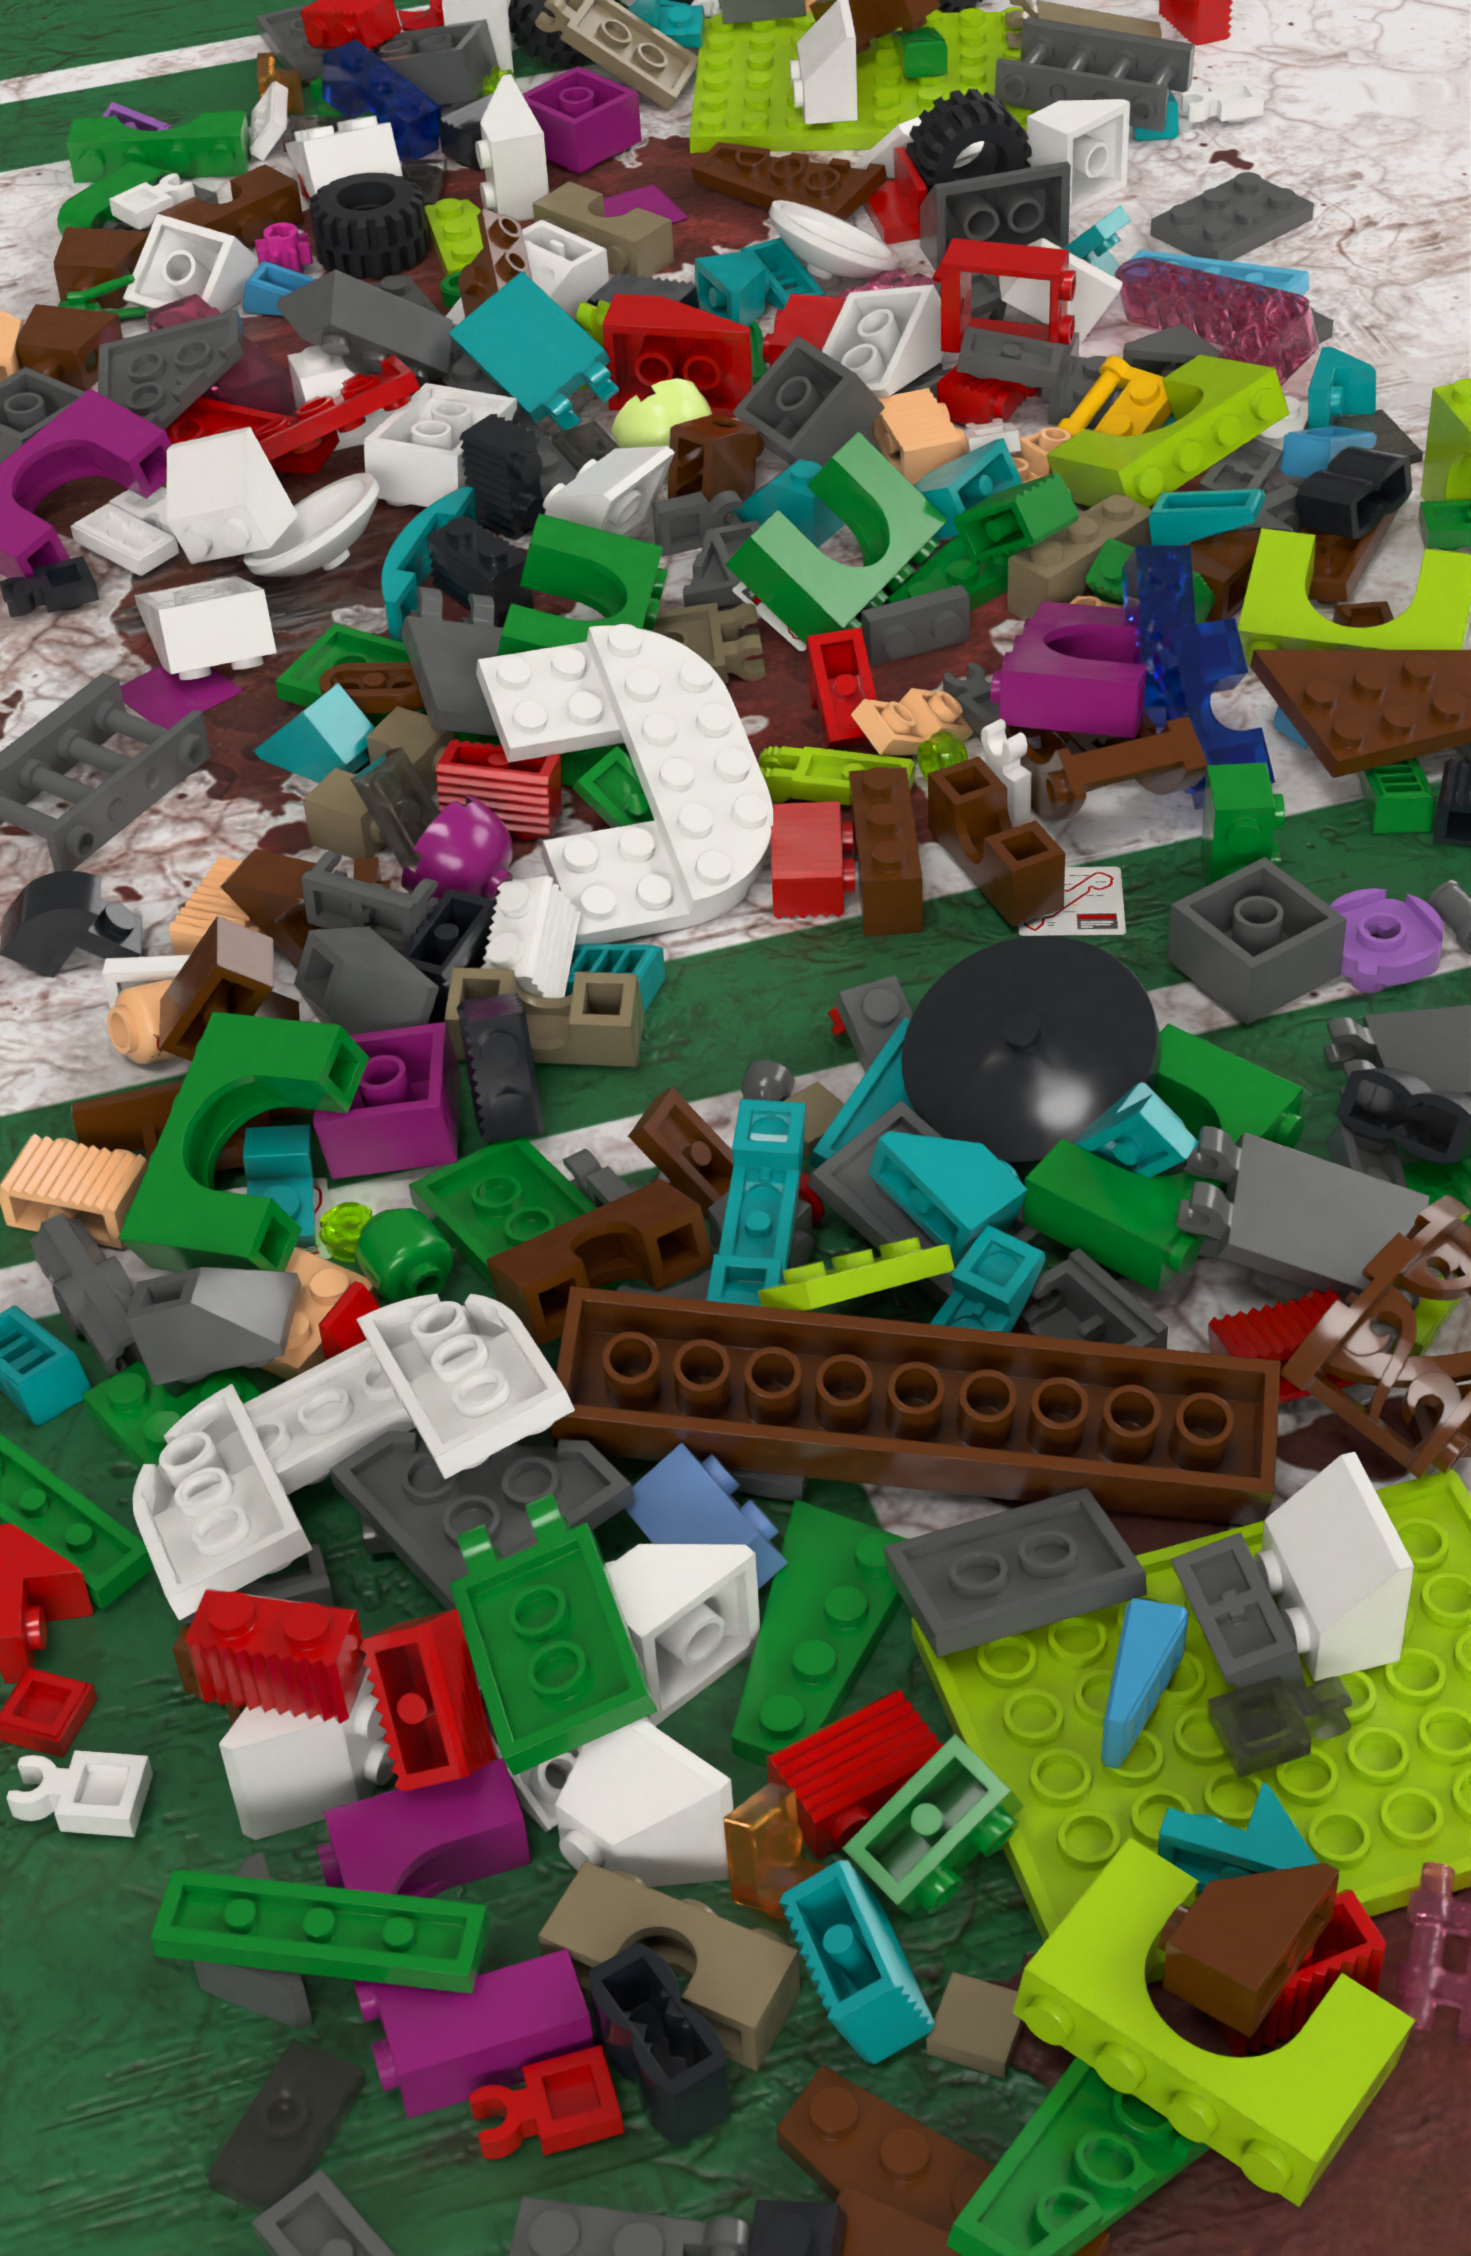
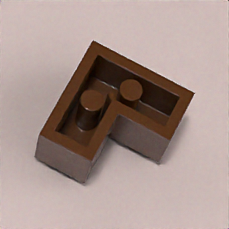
[809,0,941,55]
[159,916,300,1061]

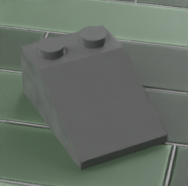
[343,19,499,108]

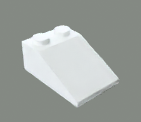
[475,74,549,222]
[822,284,945,397]
[364,383,517,507]
[135,576,277,680]

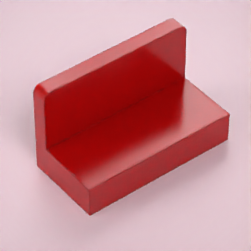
[862,146,927,244]

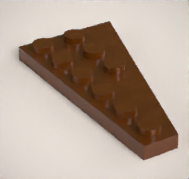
[1250,650,1471,778]

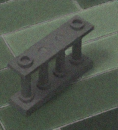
[994,17,1195,132]
[0,673,211,872]

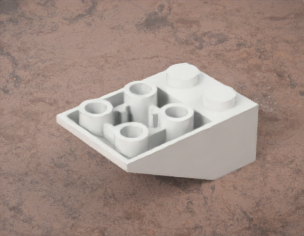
[285,116,403,197]
[446,219,609,328]

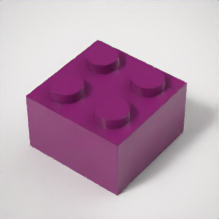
[522,66,642,173]
[313,1022,462,1179]

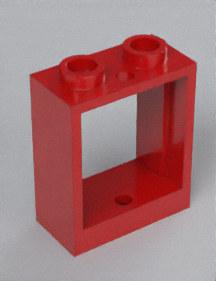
[941,238,1077,353]

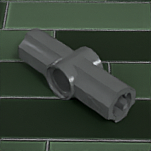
[29,1214,146,1377]

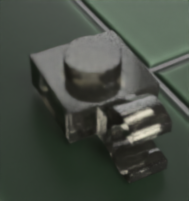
[1208,1676,1352,1778]

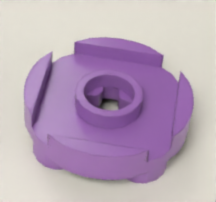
[1330,888,1443,993]

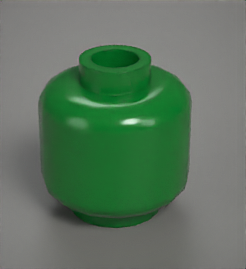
[355,1208,453,1304]

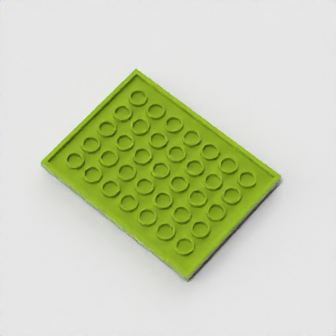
[689,7,1039,153]
[911,1469,1471,1984]

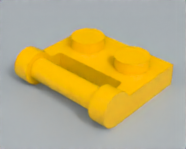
[1056,355,1173,437]

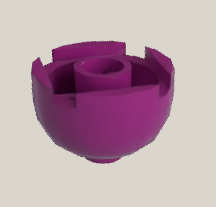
[401,794,513,901]

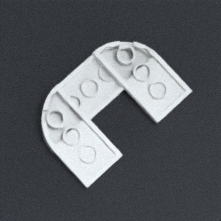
[476,624,773,944]
[133,1294,575,1620]

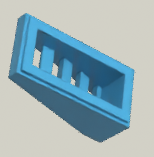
[242,261,316,316]
[1281,426,1377,478]
[1101,1598,1189,1769]

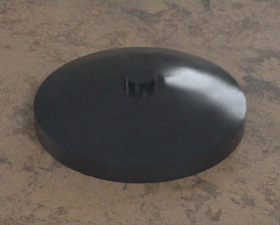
[901,936,1161,1174]

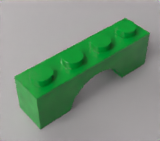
[66,111,251,183]

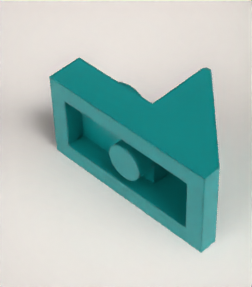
[627,0,705,48]
[1063,205,1131,279]
[1308,347,1376,429]
[1072,1082,1199,1178]
[243,1124,316,1247]
[1157,1783,1319,1892]

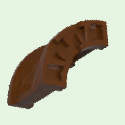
[1005,712,1209,822]
[1280,1194,1471,1480]

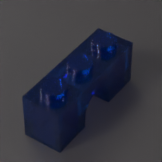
[321,39,442,165]
[1122,545,1201,728]
[1153,618,1275,810]

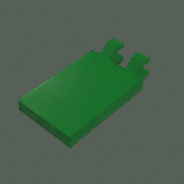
[409,1136,631,1291]
[449,1493,658,1776]

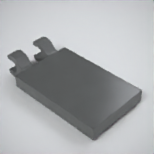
[401,587,503,736]
[1323,1005,1471,1099]
[1175,1126,1429,1311]

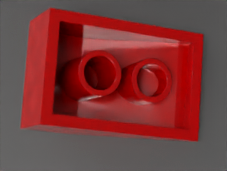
[602,294,753,418]

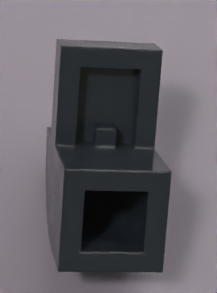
[0,871,142,978]

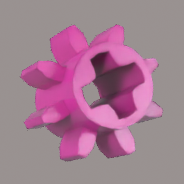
[255,223,313,274]

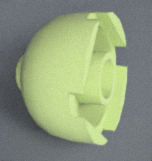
[611,379,712,479]

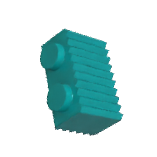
[779,1860,935,2064]

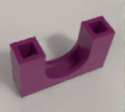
[0,389,172,579]
[990,601,1173,739]
[316,1758,594,2119]

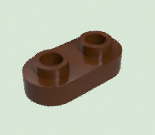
[319,662,424,714]

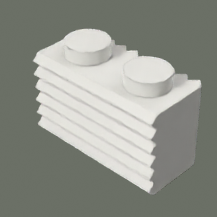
[481,875,581,998]

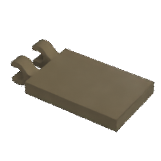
[535,0,698,111]
[1005,0,1162,48]
[653,602,766,683]

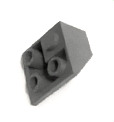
[294,926,439,1035]
[125,1267,301,1386]

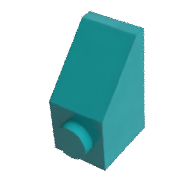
[695,251,770,327]
[913,438,1023,539]
[731,459,844,548]
[254,683,375,783]
[868,1131,1028,1265]

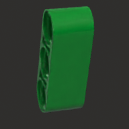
[57,160,173,235]

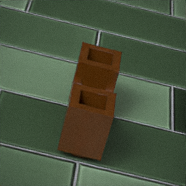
[157,164,304,249]
[928,756,1065,927]
[849,767,923,937]
[486,1179,713,1347]

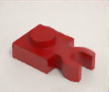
[468,2045,624,2159]

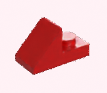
[806,627,877,748]
[0,1523,93,1684]

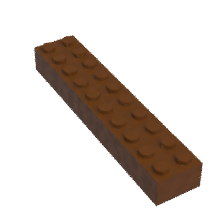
[551,1286,1281,1525]

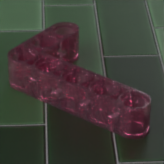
[1114,258,1319,386]

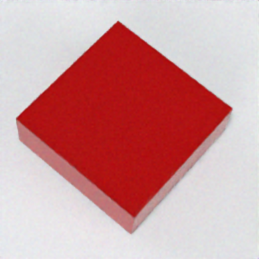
[0,1667,97,1758]

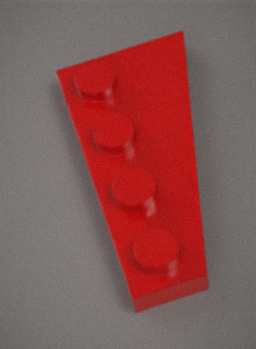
[253,354,421,467]
[165,397,340,474]

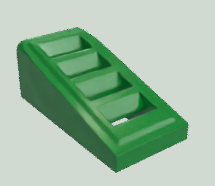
[892,27,948,79]
[1358,757,1435,834]

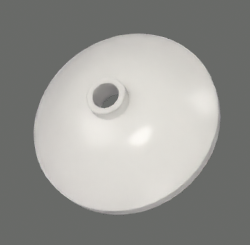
[769,200,901,280]
[244,473,379,577]

